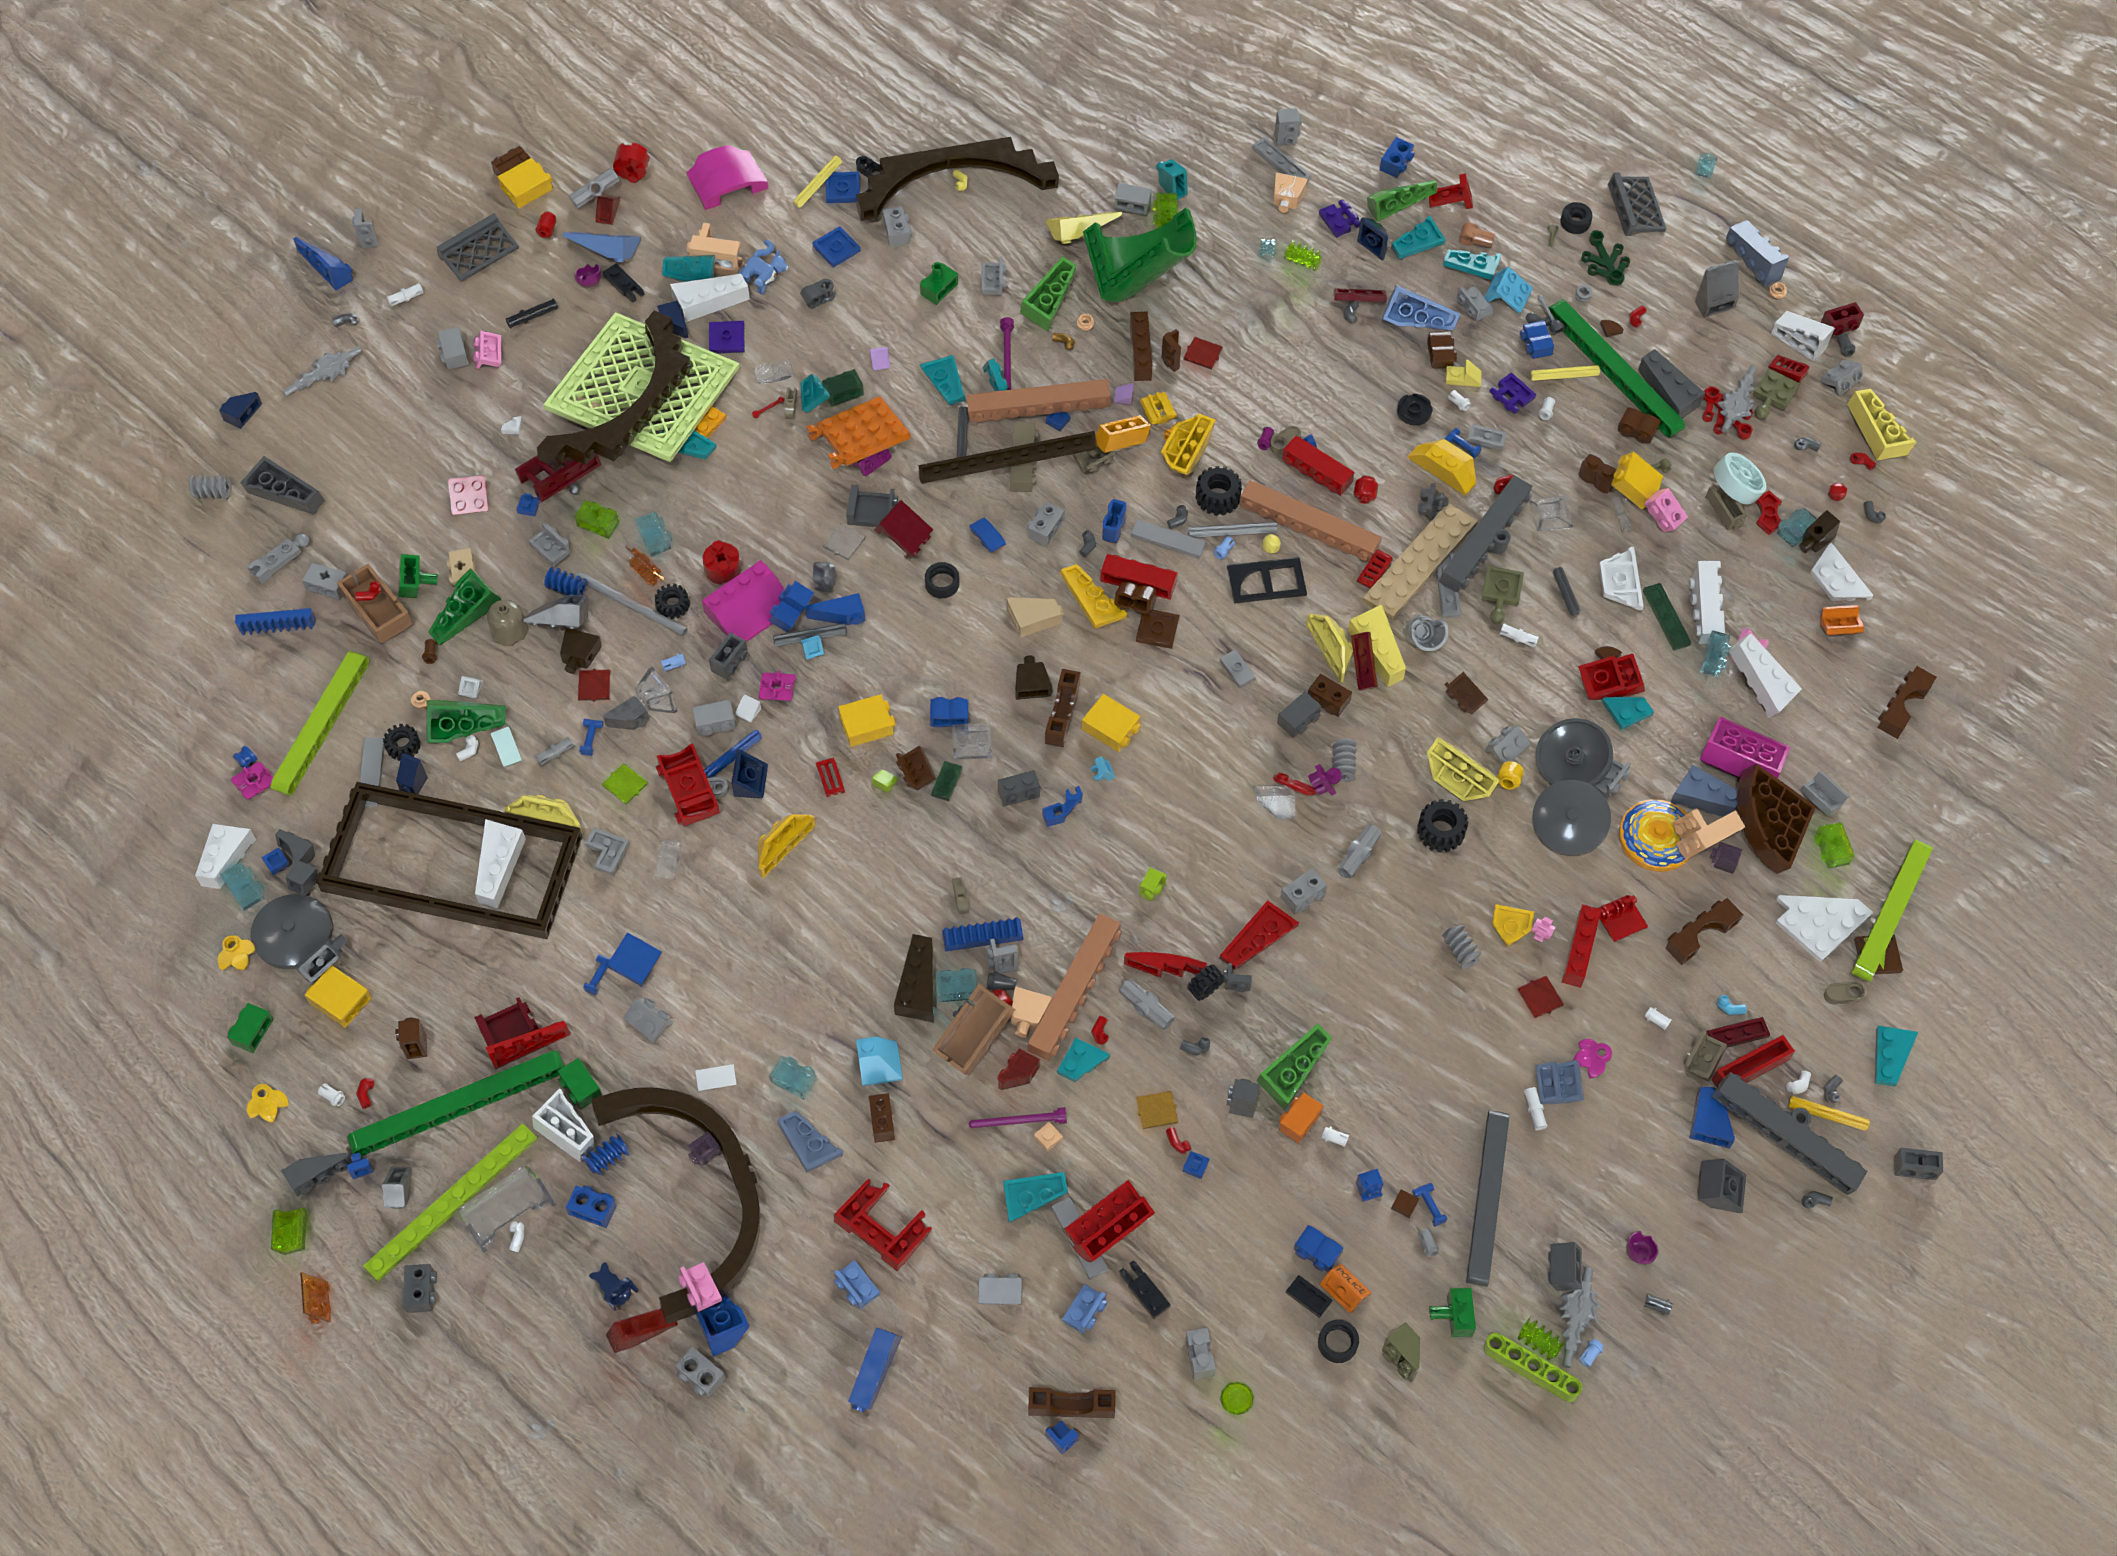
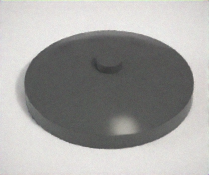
[1535,718,1614,786]
[1532,780,1611,856]
[251,894,332,969]

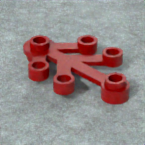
[1702,386,1753,440]

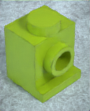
[1139,867,1167,901]

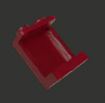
[874,500,934,559]
[474,997,539,1046]

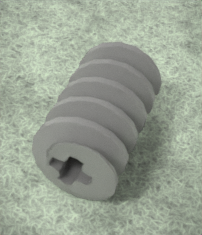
[189,475,231,499]
[1332,739,1357,782]
[1442,925,1481,969]

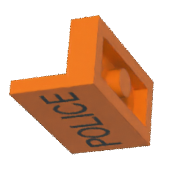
[1319,1264,1372,1313]

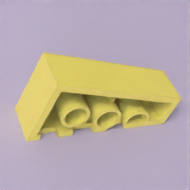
[1847,389,1916,460]
[1348,604,1406,687]

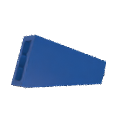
[848,1328,902,1412]

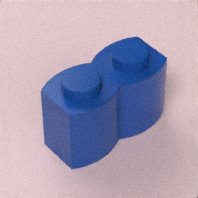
[1520,321,1554,359]
[1102,499,1126,543]
[930,697,968,727]
[1294,1225,1343,1272]

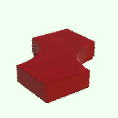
[1755,490,1783,535]

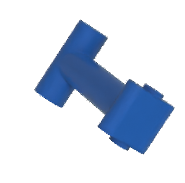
[1444,428,1482,459]
[579,719,603,756]
[583,954,611,995]
[1412,1183,1447,1227]

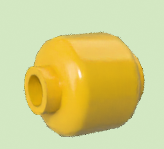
[1497,761,1524,790]

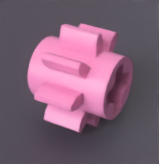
[1531,917,1556,942]

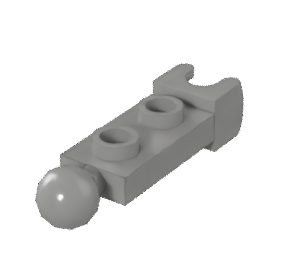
[248,533,309,584]

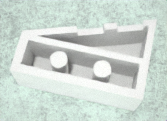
[1771,311,1835,362]
[195,824,256,889]

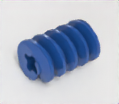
[544,567,587,596]
[582,1132,629,1176]

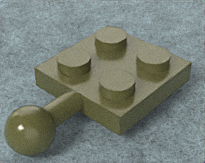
[1753,369,1800,419]
[1481,565,1524,624]

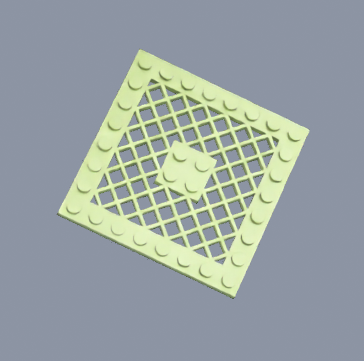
[543,312,740,462]

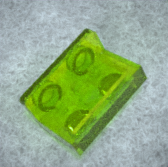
[271,1208,307,1255]

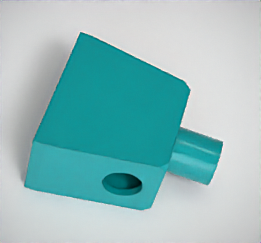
[1156,159,1188,201]

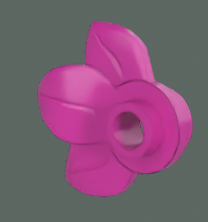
[1573,1039,1612,1078]

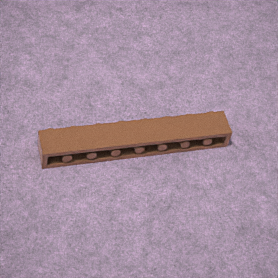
[967,379,1111,422]
[1239,480,1382,562]
[1028,913,1122,1061]

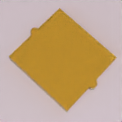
[1136,1091,1178,1129]

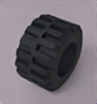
[1195,466,1242,516]
[1417,799,1468,853]

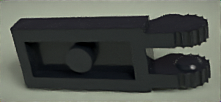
[603,263,645,302]
[1119,1260,1171,1319]

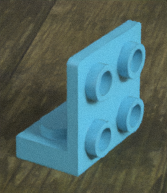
[1484,266,1533,313]

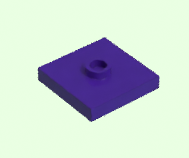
[709,321,745,354]

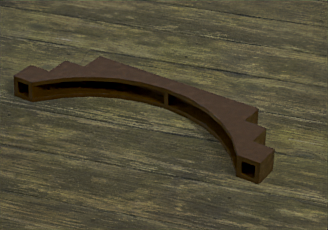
[856,137,1059,221]
[537,310,692,468]

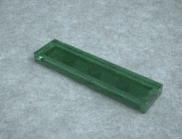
[1643,583,1692,651]

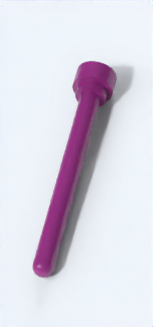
[1000,317,1014,390]
[968,1107,1067,1128]

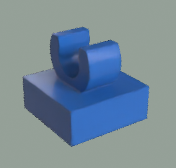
[516,493,540,517]
[1182,1151,1210,1179]
[347,1152,373,1179]

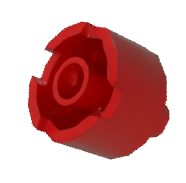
[613,142,650,183]
[702,540,741,585]

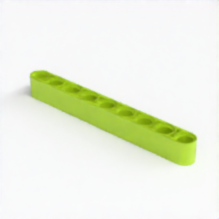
[271,651,369,796]
[1851,839,1933,983]

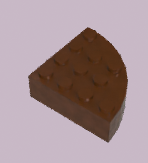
[1737,764,1816,874]

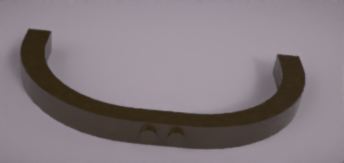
[591,1087,760,1324]

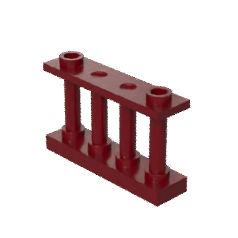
[515,432,602,502]

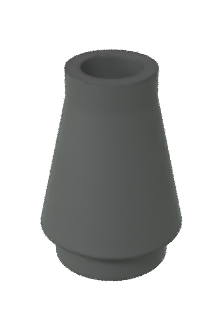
[987,971,1017,991]

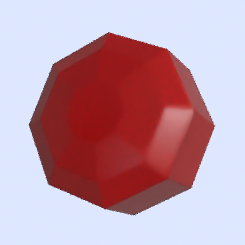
[1828,482,1847,501]

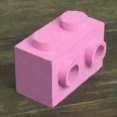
[1644,488,1688,532]

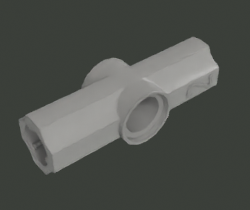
[569,168,620,209]
[1337,824,1382,879]
[1119,979,1175,1030]

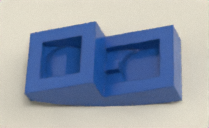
[969,517,1006,553]

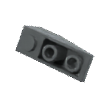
[281,1153,352,1197]

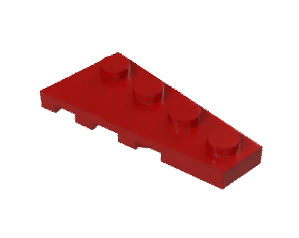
[1219,900,1299,970]
[485,1021,570,1070]

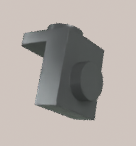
[1223,964,1252,992]

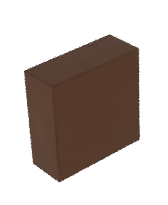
[1391,1189,1419,1219]

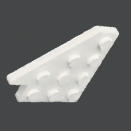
[1776,895,1873,963]

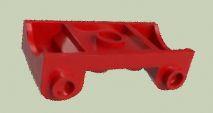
[656,743,720,827]

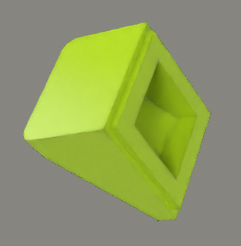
[871,769,899,793]

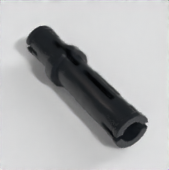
[505,298,558,329]

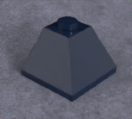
[1357,217,1388,260]

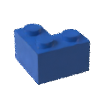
[768,581,814,632]

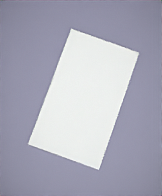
[695,1064,736,1091]

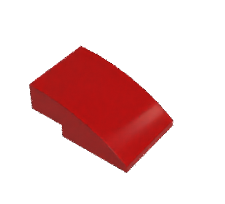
[1578,653,1645,700]

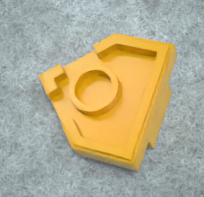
[1491,904,1534,947]

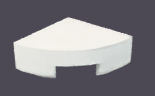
[501,416,522,435]

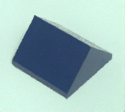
[731,749,768,799]

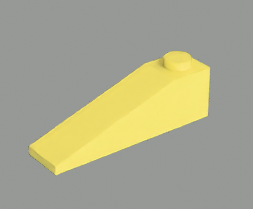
[1046,212,1122,244]

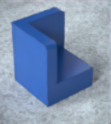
[1045,1421,1079,1455]

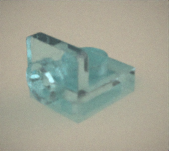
[1695,153,1717,179]

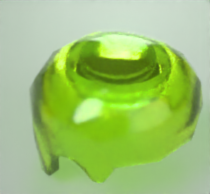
[1220,1382,1254,1415]

